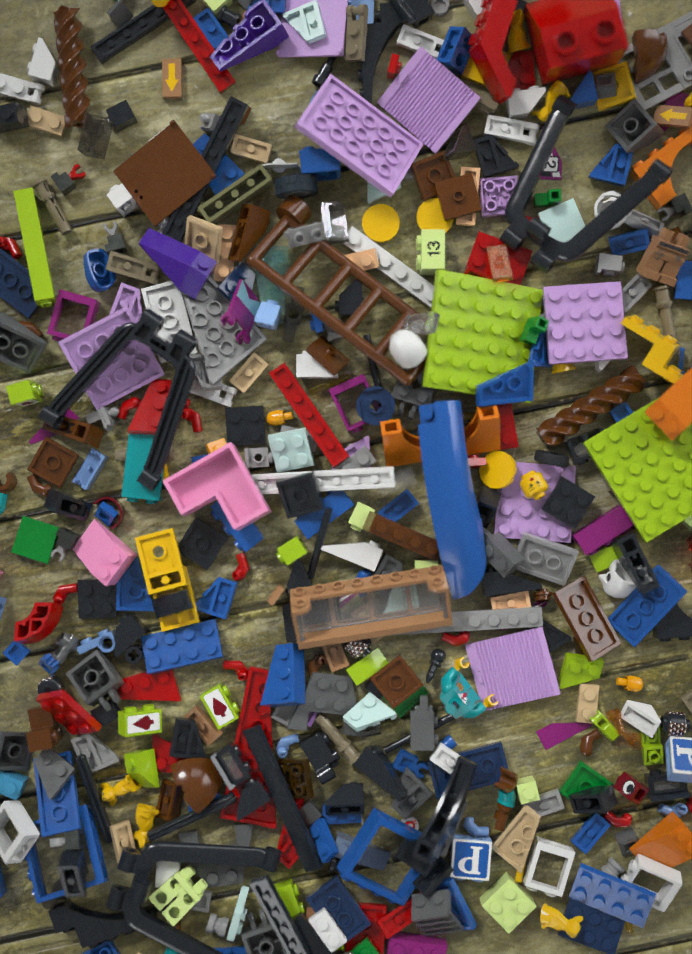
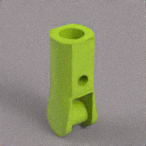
[589,710,619,741]

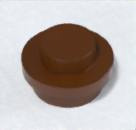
[533,588,552,602]

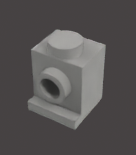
[593,253,625,277]
[244,447,273,468]

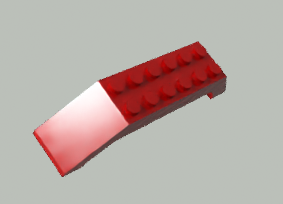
[468,0,517,105]

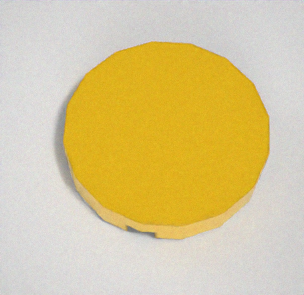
[416,198,454,233]
[362,204,400,243]
[479,451,517,490]

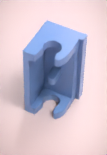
[72,448,109,490]

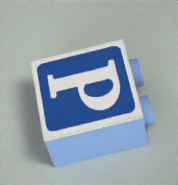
[665,736,692,783]
[449,833,492,882]

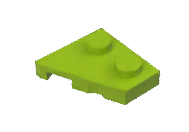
[558,652,604,689]

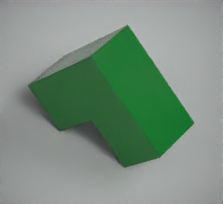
[533,189,562,208]
[520,316,549,345]

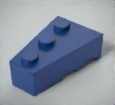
[260,643,305,708]

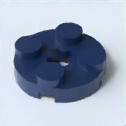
[356,386,395,426]

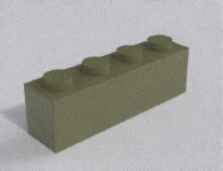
[198,164,274,225]

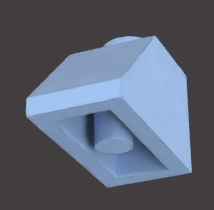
[255,299,282,331]

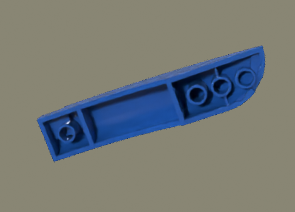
[418,400,487,599]

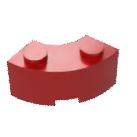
[14,602,63,645]

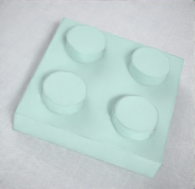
[268,427,315,473]

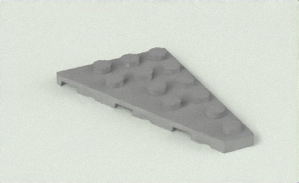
[182,277,267,386]

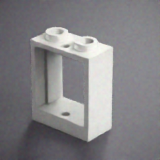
[0,800,40,864]
[523,836,575,897]
[620,853,683,912]

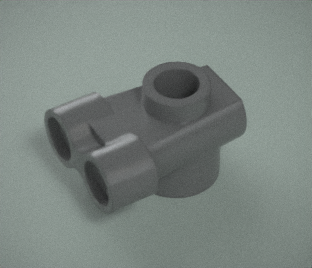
[52,631,79,664]

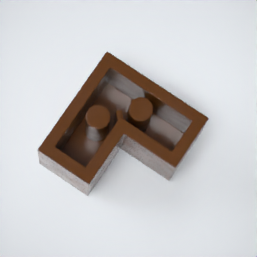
[26,705,63,752]

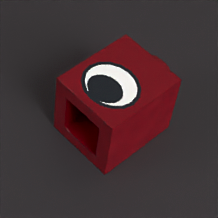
[613,771,649,805]

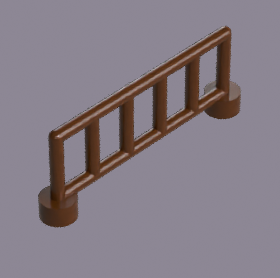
[247,195,430,386]

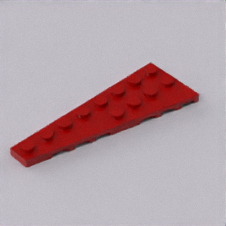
[220,666,277,829]

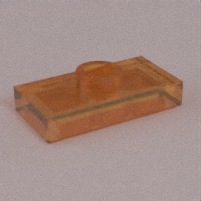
[487,244,513,283]

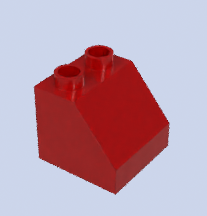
[523,0,629,86]

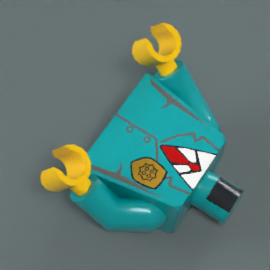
[439,657,498,719]

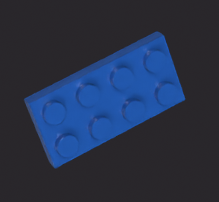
[608,564,688,647]
[141,619,224,675]
[33,751,82,837]
[568,863,656,928]

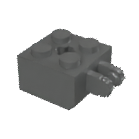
[392,367,434,420]
[66,650,125,711]
[242,908,287,954]

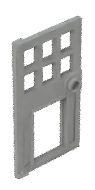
[618,11,692,110]

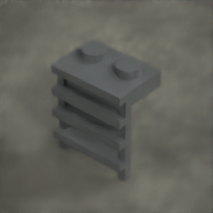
[411,889,464,937]

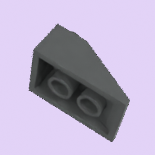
[0,312,47,374]

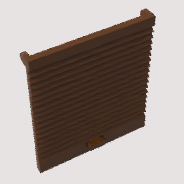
[113,120,217,227]

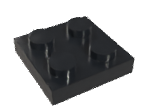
[225,405,266,446]
[276,471,325,519]
[541,476,595,529]
[178,517,229,570]
[77,579,118,618]

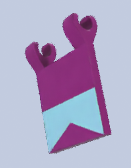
[220,279,261,344]

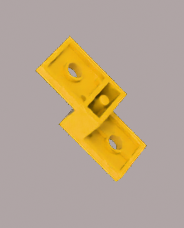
[621,314,683,384]
[135,528,200,632]

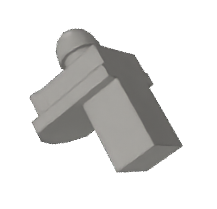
[199,112,220,132]
[85,407,119,431]

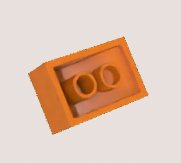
[645,368,692,440]
[629,811,692,875]

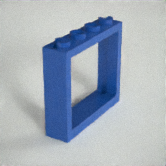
[24,804,109,904]
[337,807,422,906]

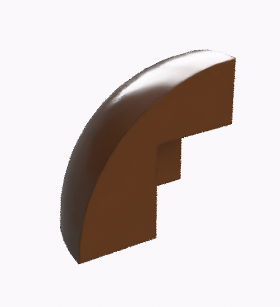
[632,29,668,83]
[171,758,223,814]

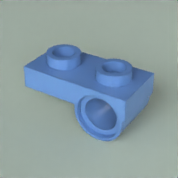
[77,628,116,655]

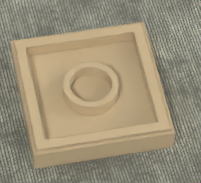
[184,215,223,264]

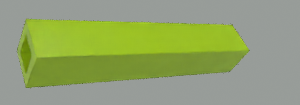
[13,188,56,307]

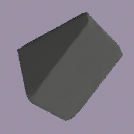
[107,0,133,27]
[595,72,617,99]
[299,799,323,826]
[615,827,638,856]

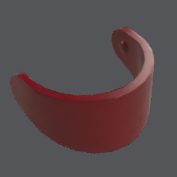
[93,497,125,530]

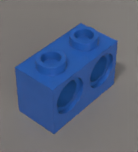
[436,26,472,74]

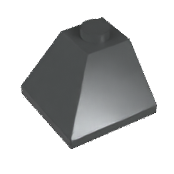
[605,99,664,153]
[0,731,32,770]

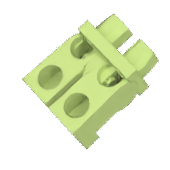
[148,864,208,926]

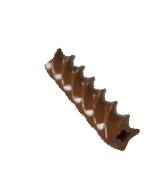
[53,6,92,128]
[536,365,646,449]

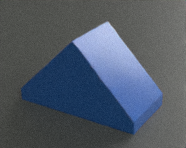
[570,71,598,109]

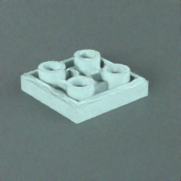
[537,198,585,242]

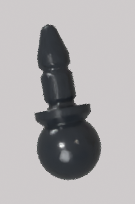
[426,649,446,683]

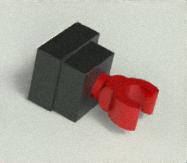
[50,164,86,197]

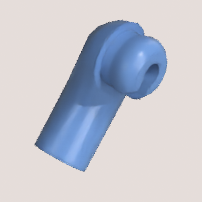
[276,733,300,758]
[657,803,688,817]
[463,817,489,837]

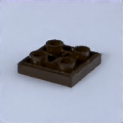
[276,759,314,799]

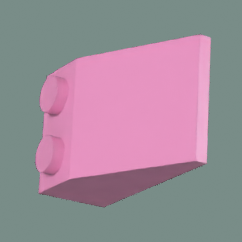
[73,519,138,586]

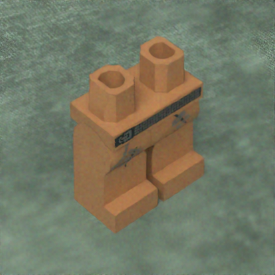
[636,227,690,287]

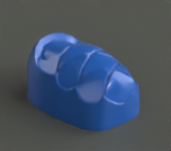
[83,249,116,292]

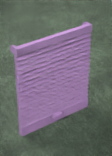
[276,0,349,58]
[377,46,482,154]
[465,626,561,711]

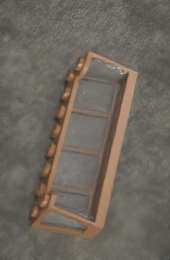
[290,565,453,650]

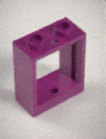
[47,289,100,341]
[329,373,379,434]

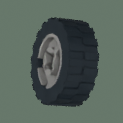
[274,174,318,199]

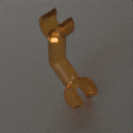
[607,708,641,746]

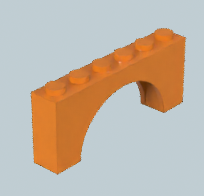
[629,126,692,211]
[380,405,500,467]

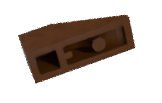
[228,204,271,262]
[42,416,105,448]

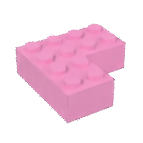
[163,442,272,531]

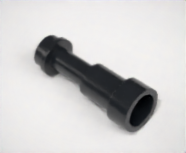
[311,56,340,88]

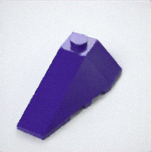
[210,0,289,72]
[139,228,217,300]

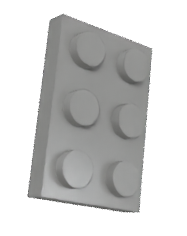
[517,532,579,586]

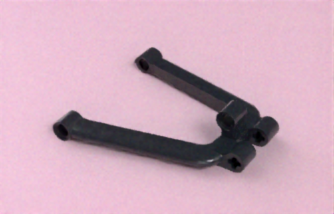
[499,94,674,274]
[38,308,198,491]
[106,841,282,954]

